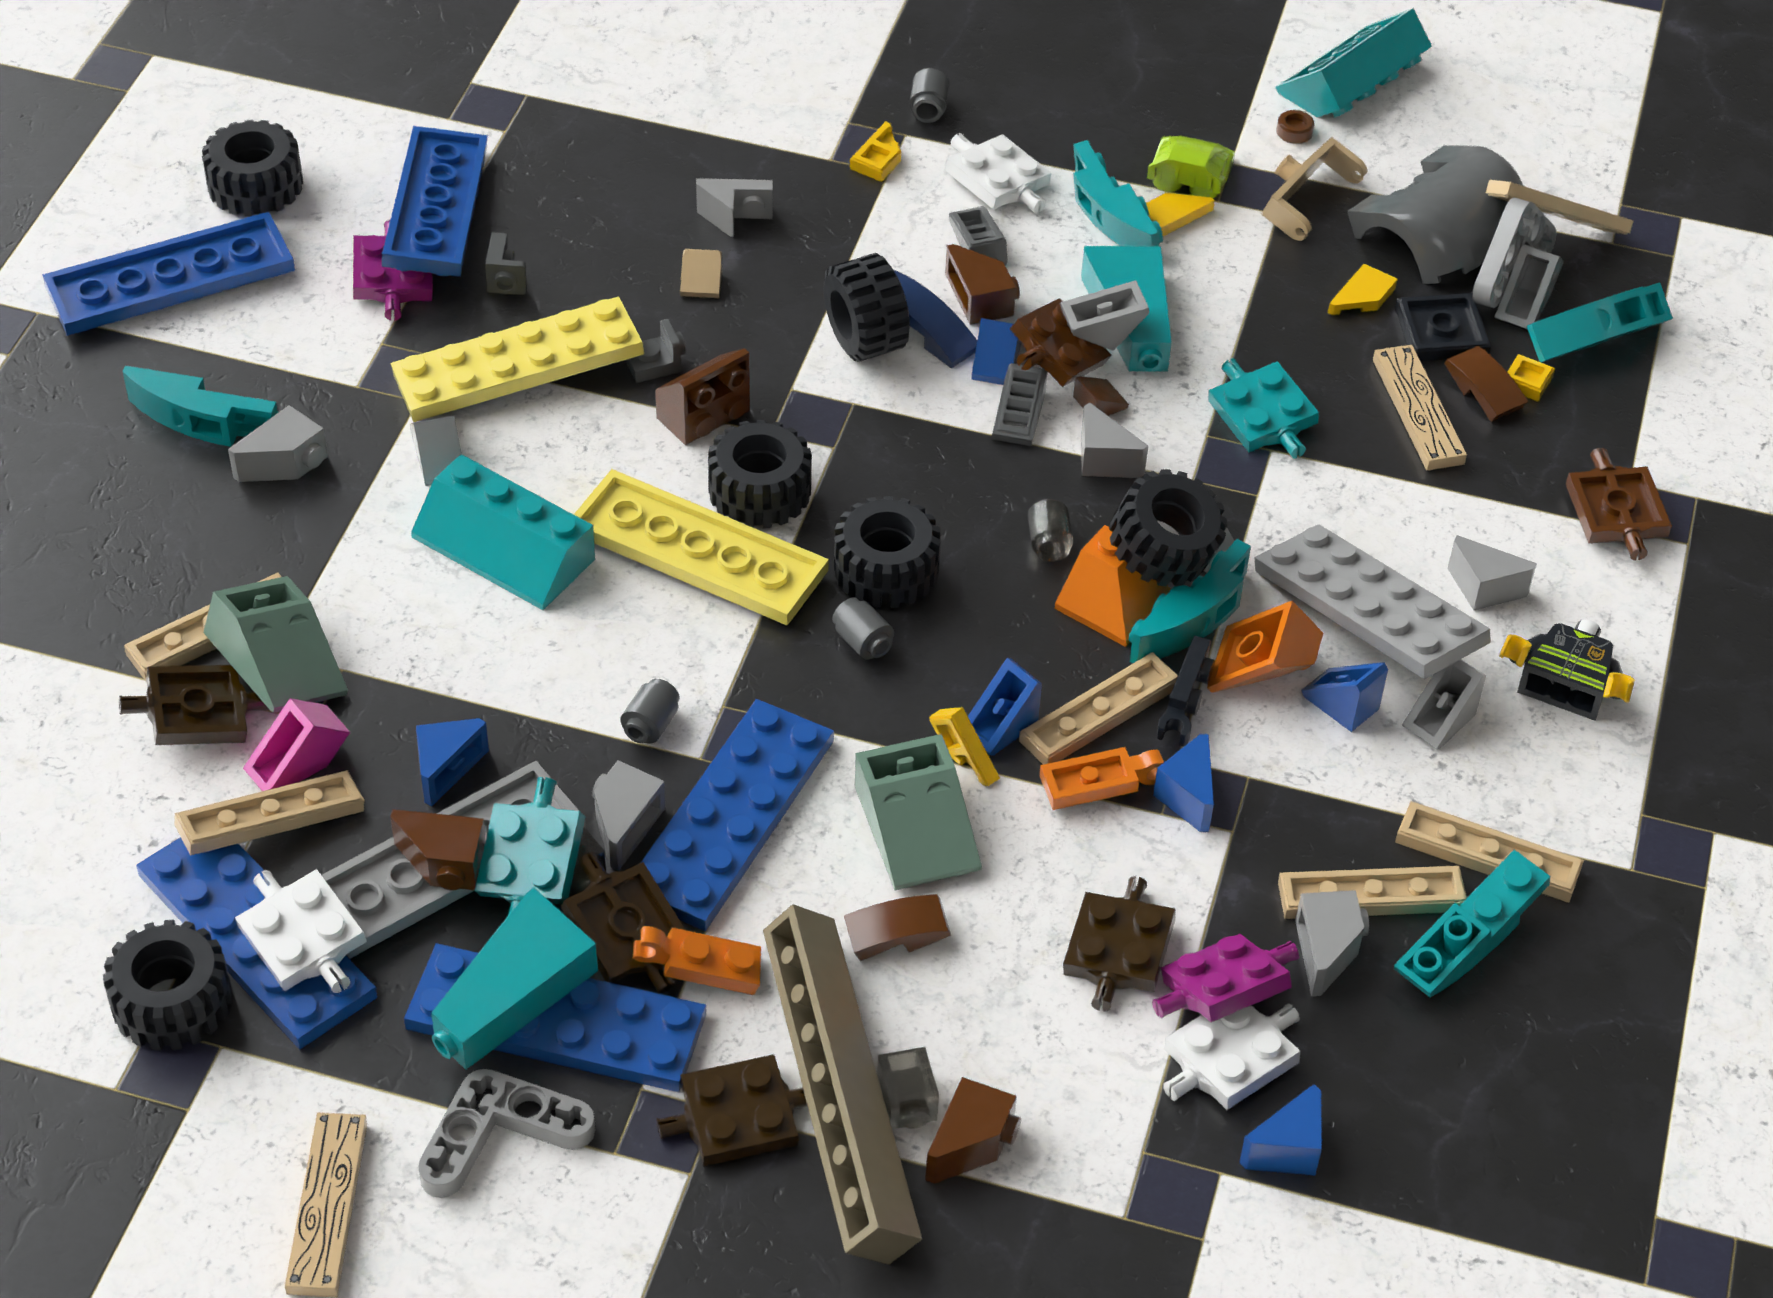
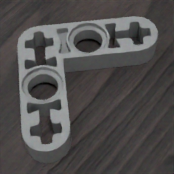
[1473,197,1556,308]
[418,1069,595,1198]

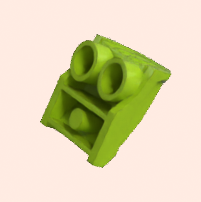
[1147,136,1235,199]

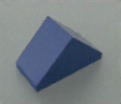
[971,318,1022,385]
[968,658,1042,755]
[1301,662,1388,732]
[416,718,489,807]
[1153,734,1214,832]
[1239,1084,1322,1175]

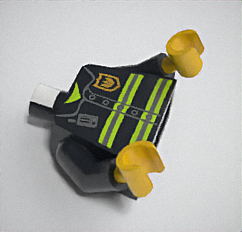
[1499,619,1635,721]

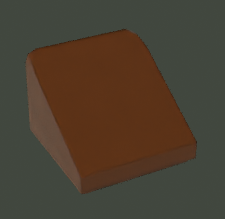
[1073,376,1129,416]

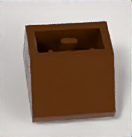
[655,348,750,445]

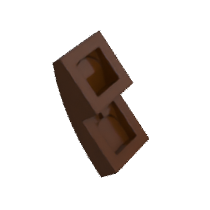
[1444,346,1528,422]
[844,894,951,961]

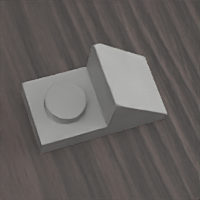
[696,178,773,237]

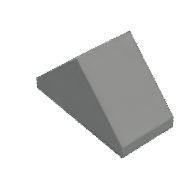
[1060,280,1149,351]
[1081,402,1148,478]
[409,415,461,486]
[1447,535,1537,611]
[1402,659,1486,749]

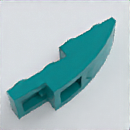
[1073,140,1163,246]
[1527,283,1673,362]
[122,366,278,447]
[1128,539,1251,663]
[1394,849,1551,997]

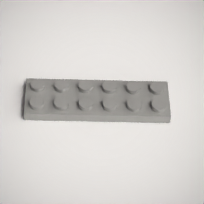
[1254,524,1491,679]
[321,761,586,959]

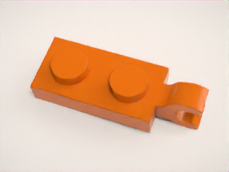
[1040,747,1164,810]
[633,926,761,995]

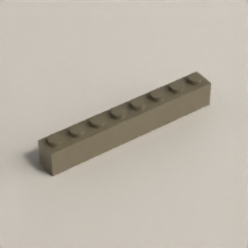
[763,904,922,1264]

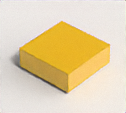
[1507,354,1555,402]

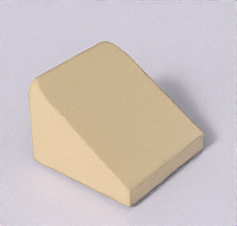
[680,249,722,298]

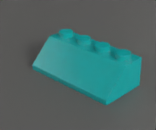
[1275,8,1433,118]
[411,454,595,610]

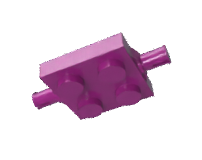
[353,219,432,321]
[1152,934,1299,1022]

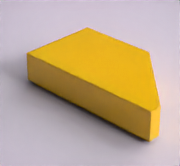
[850,122,901,182]
[1146,193,1215,236]
[1328,264,1398,315]
[929,707,1000,786]

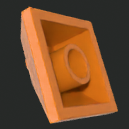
[1055,525,1171,647]
[1207,600,1324,693]

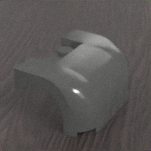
[1347,145,1524,284]

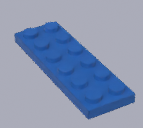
[382,126,488,276]
[42,212,295,336]
[641,699,834,932]
[136,837,377,1050]
[404,943,706,1092]

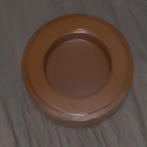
[1276,110,1315,144]

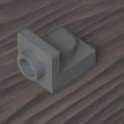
[486,232,527,295]
[625,319,686,383]

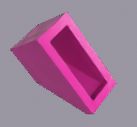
[243,698,350,791]

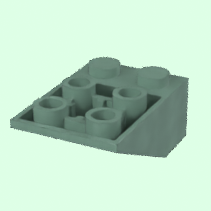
[203,576,348,713]
[854,734,982,890]

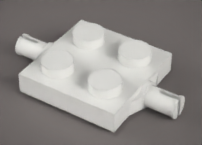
[945,133,1051,213]
[235,869,367,993]
[1163,1004,1300,1110]

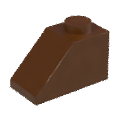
[945,244,1020,325]
[390,809,486,891]
[925,1077,1021,1184]

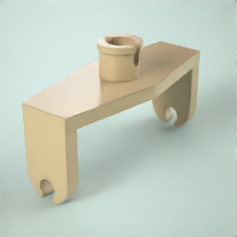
[1261,137,1367,241]

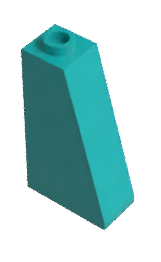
[1081,246,1172,372]
[431,888,598,1069]

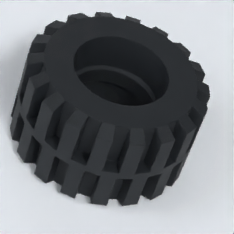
[202,119,303,217]
[824,253,910,362]
[708,420,812,529]
[1109,469,1228,587]
[834,496,941,608]
[103,920,232,1051]

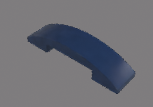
[894,270,977,369]

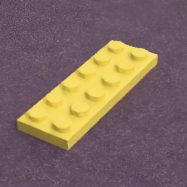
[391,296,644,422]
[574,469,829,625]

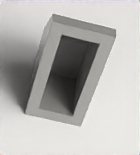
[1495,244,1564,329]
[228,405,328,482]
[592,760,665,871]
[1295,890,1369,996]

